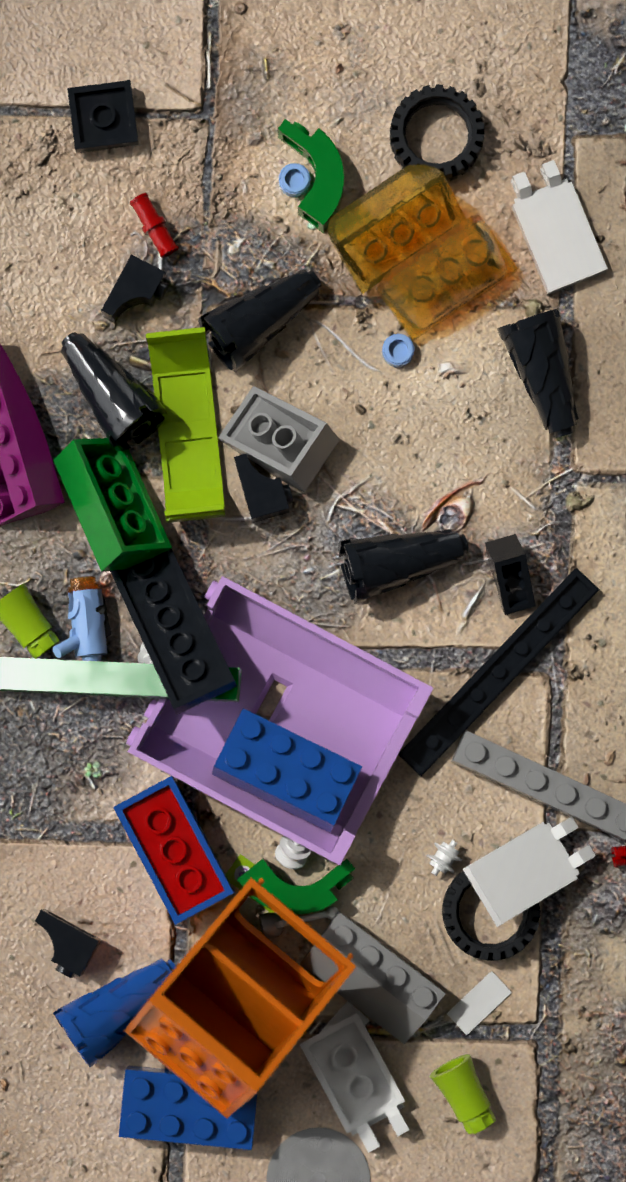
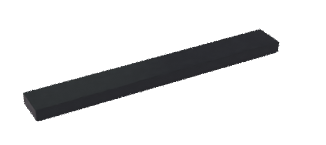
[398,568,600,777]

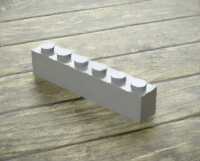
[451,731,626,842]

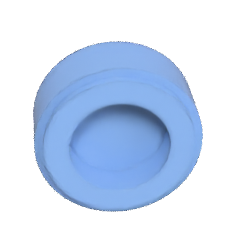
[279,163,310,197]
[382,334,414,367]

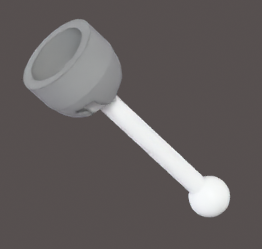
[259,906,338,939]

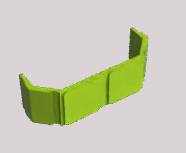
[146,327,226,523]

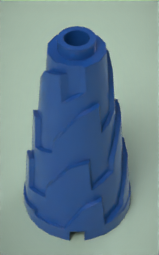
[53,958,176,1068]

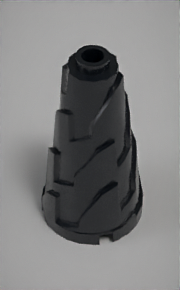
[199,269,321,372]
[497,308,579,438]
[61,332,167,451]
[338,529,468,604]

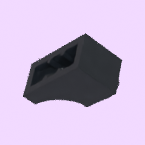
[101,254,169,323]
[234,454,294,523]
[485,534,536,615]
[35,909,102,978]

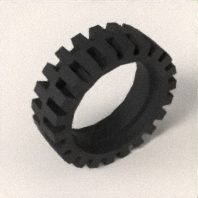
[390,84,484,183]
[442,871,540,961]

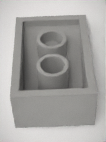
[218,386,340,492]

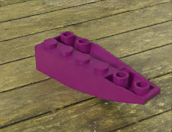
[0,344,65,526]

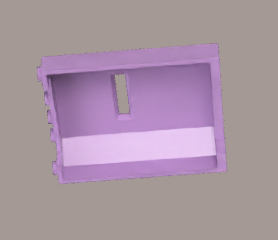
[126,576,433,865]

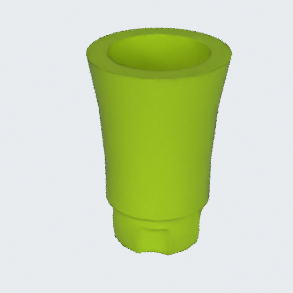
[0,583,59,658]
[429,1054,496,1134]

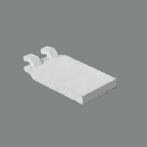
[511,160,608,295]
[463,817,596,927]
[300,1012,409,1153]

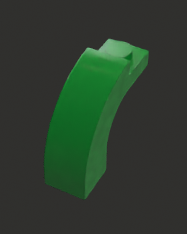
[278,119,344,233]
[237,858,355,915]

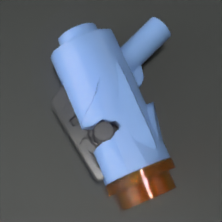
[53,576,111,661]

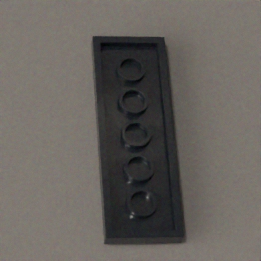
[110,549,237,715]

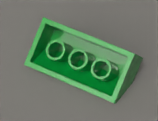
[53,438,172,572]

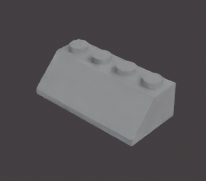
[300,911,446,1044]

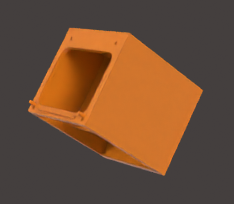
[124,878,357,1118]

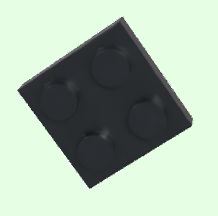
[67,80,139,153]

